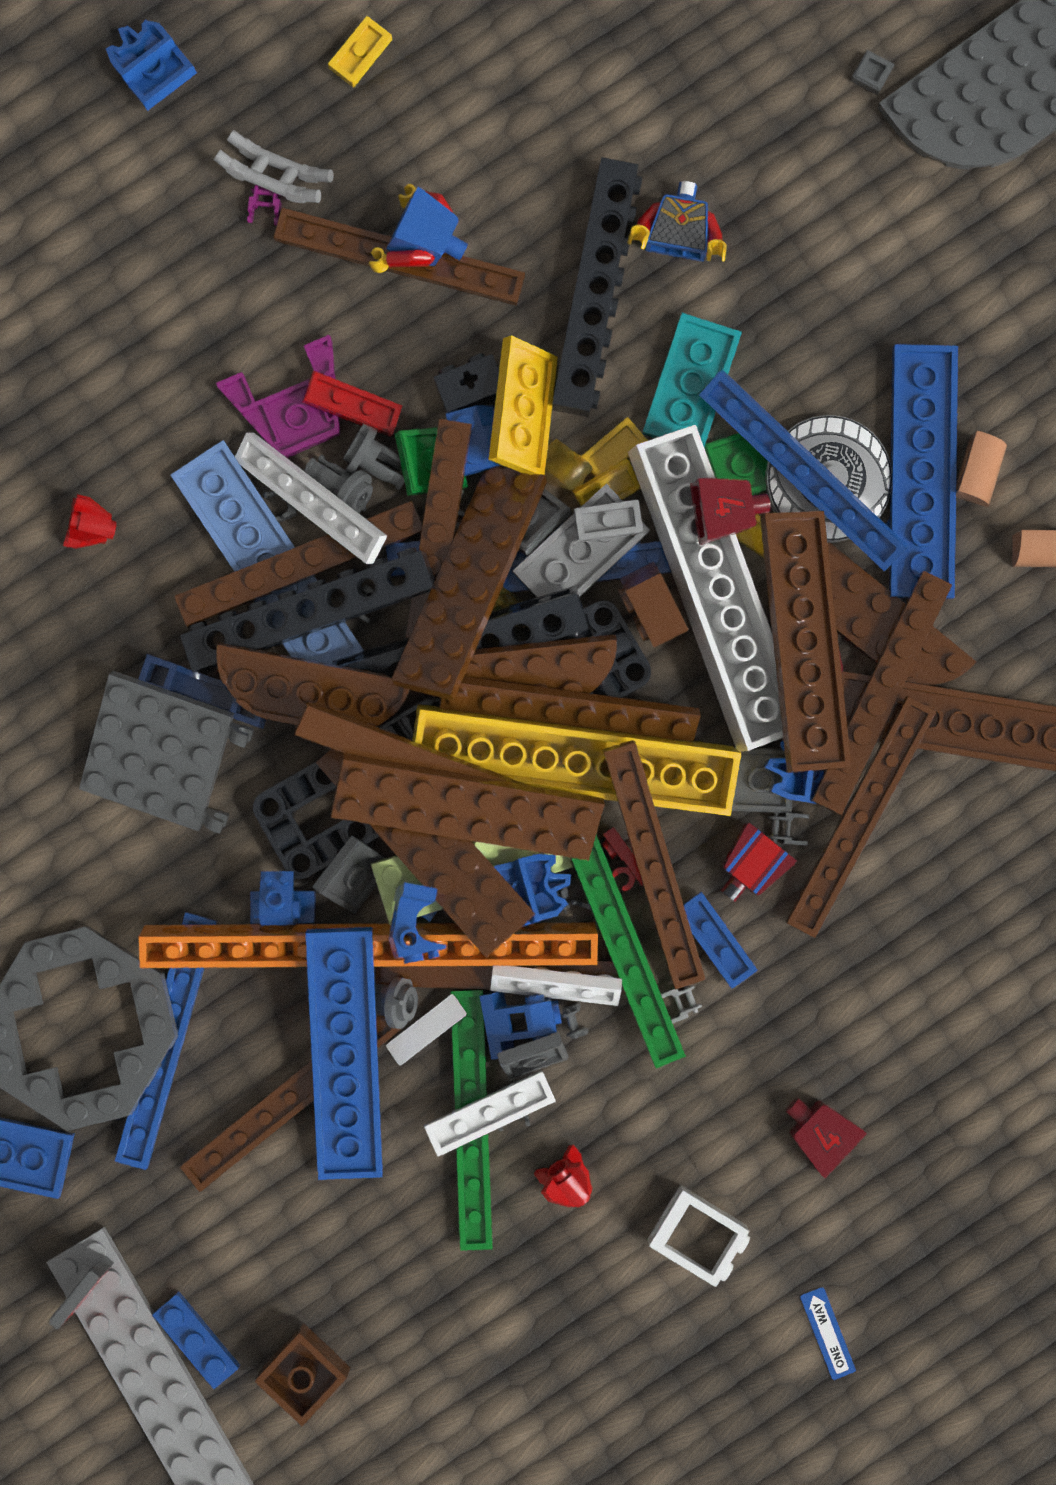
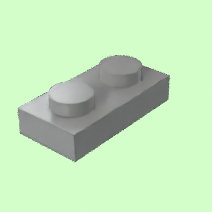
[574,500,643,542]

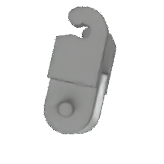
[661,985,702,1023]

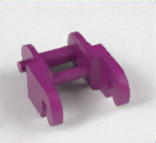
[247,185,282,226]

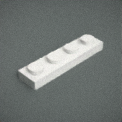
[490,966,622,1006]
[424,1070,556,1156]

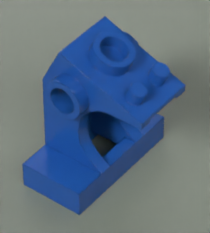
[250,871,316,925]
[389,882,447,964]
[480,991,562,1060]

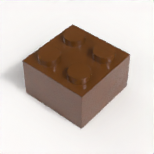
[618,561,689,647]
[254,1323,351,1426]

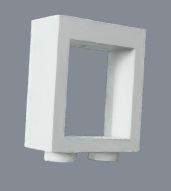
[647,1185,750,1287]

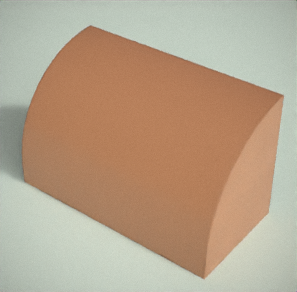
[956,431,1007,507]
[1012,530,1056,567]

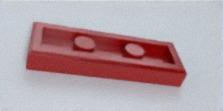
[302,371,402,437]

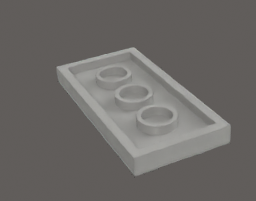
[513,484,650,619]

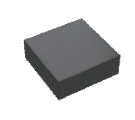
[850,50,895,95]

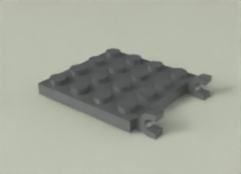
[79,671,254,834]

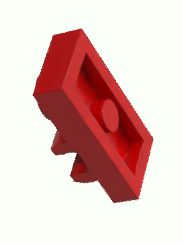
[601,827,643,891]

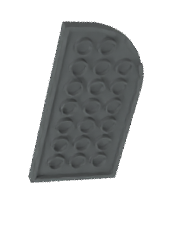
[877,0,1056,170]

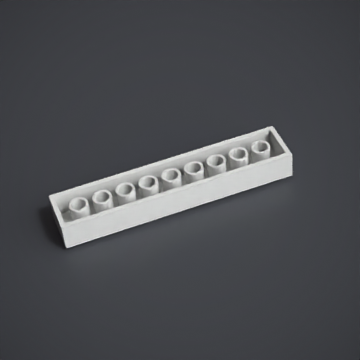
[628,424,783,752]

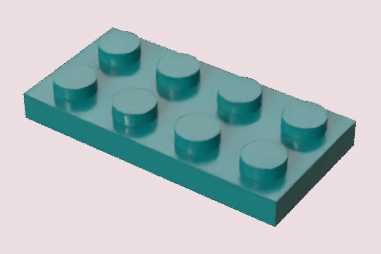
[642,313,742,446]

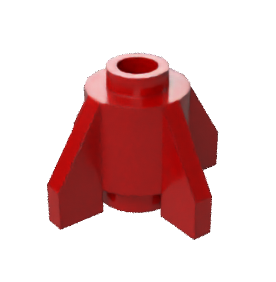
[63,494,117,549]
[534,1145,593,1208]

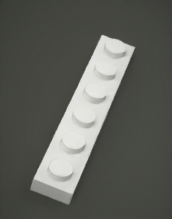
[235,432,387,564]

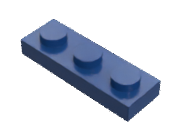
[684,892,758,989]
[152,1291,240,1389]

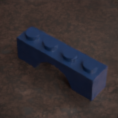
[138,654,267,729]

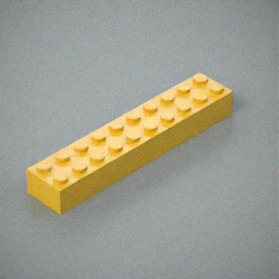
[412,704,741,816]

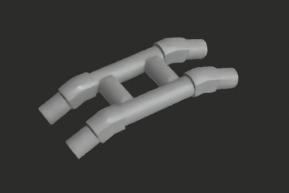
[213,130,334,203]

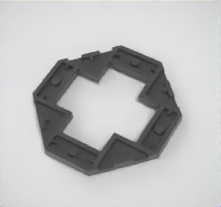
[0,927,178,1131]

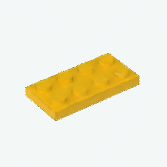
[488,335,558,475]

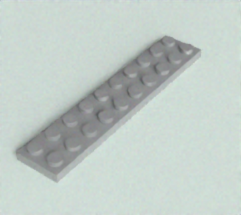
[47,1227,254,1485]

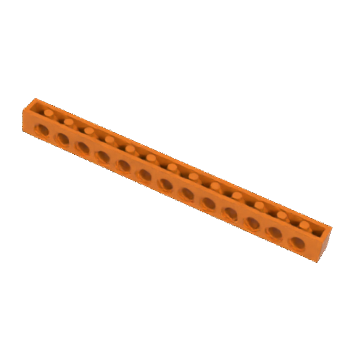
[139,922,598,968]

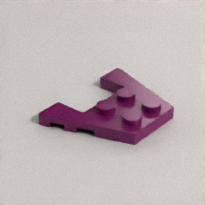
[216,335,340,458]

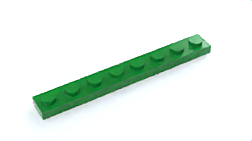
[571,835,686,1069]
[451,989,493,1251]

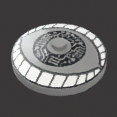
[765,415,892,543]

